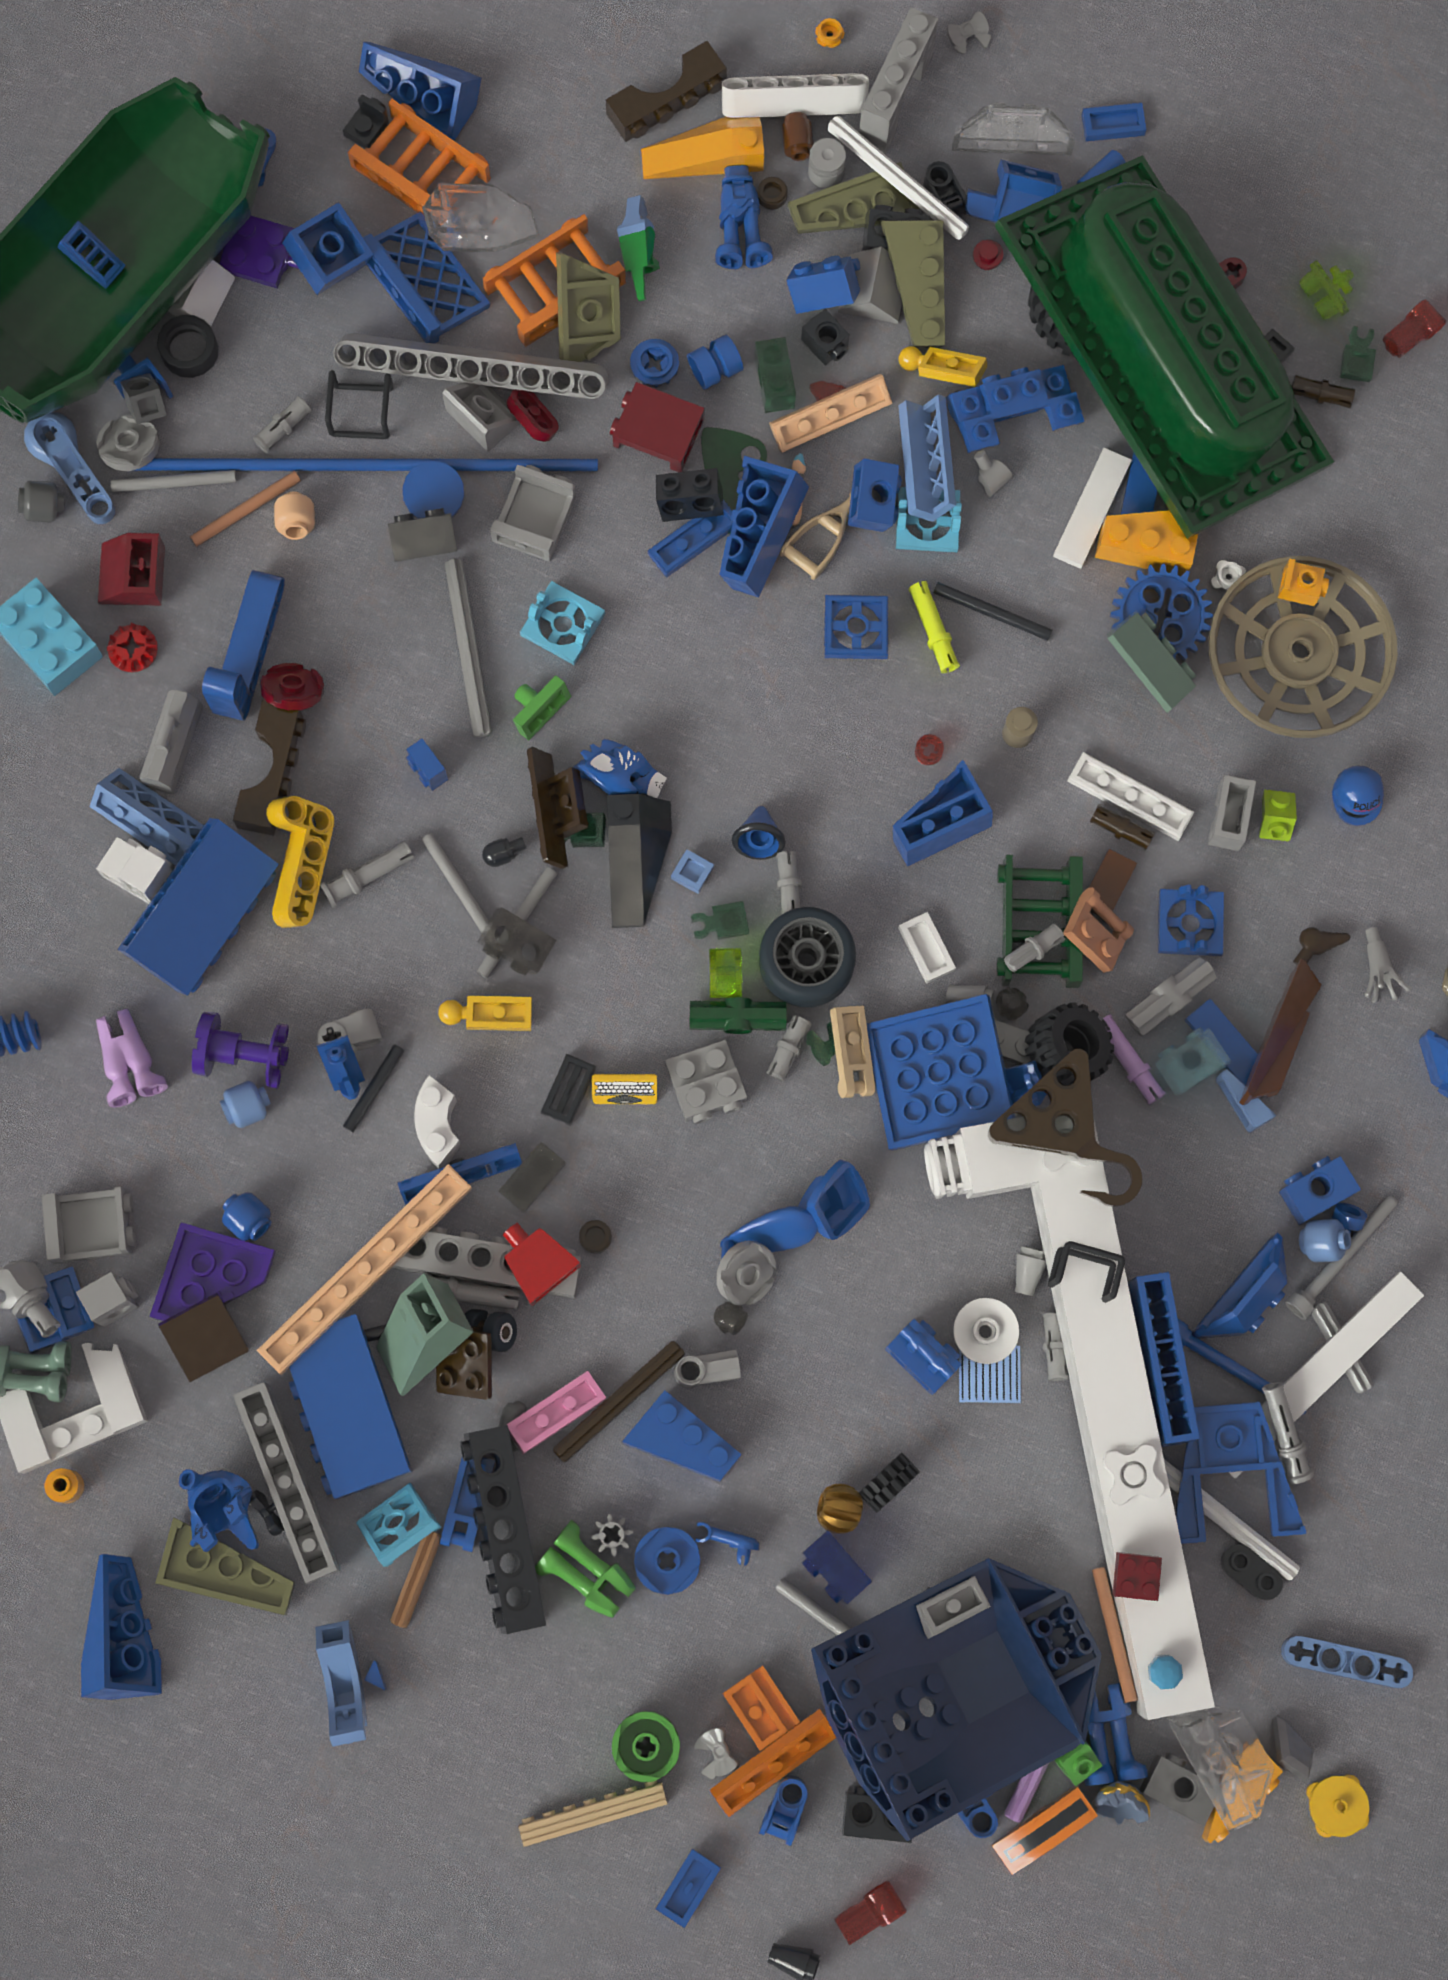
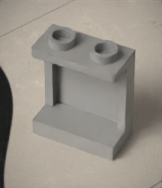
[490,465,576,562]
[42,1186,136,1264]

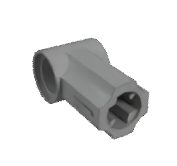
[674,1350,741,1388]

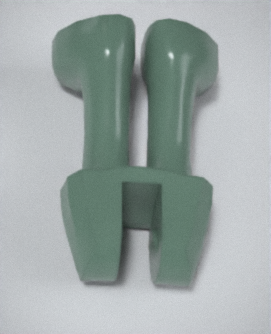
[0,1341,72,1402]

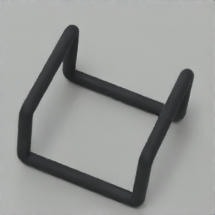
[325,370,394,439]
[1048,1241,1125,1303]

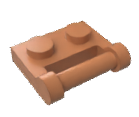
[1063,887,1134,973]

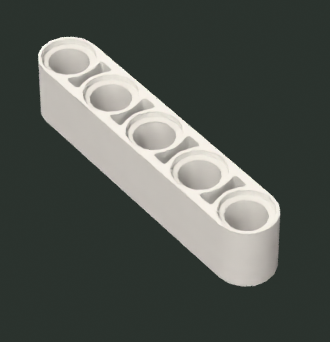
[722,73,869,118]

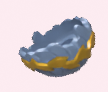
[1093,1781,1150,1825]

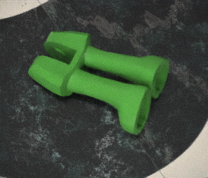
[535,1519,636,1618]

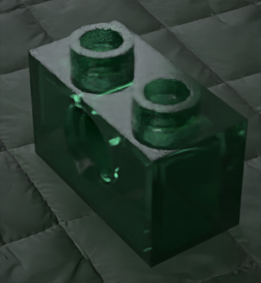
[754,337,796,413]

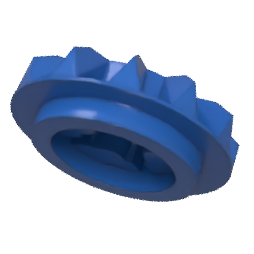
[630,339,679,388]

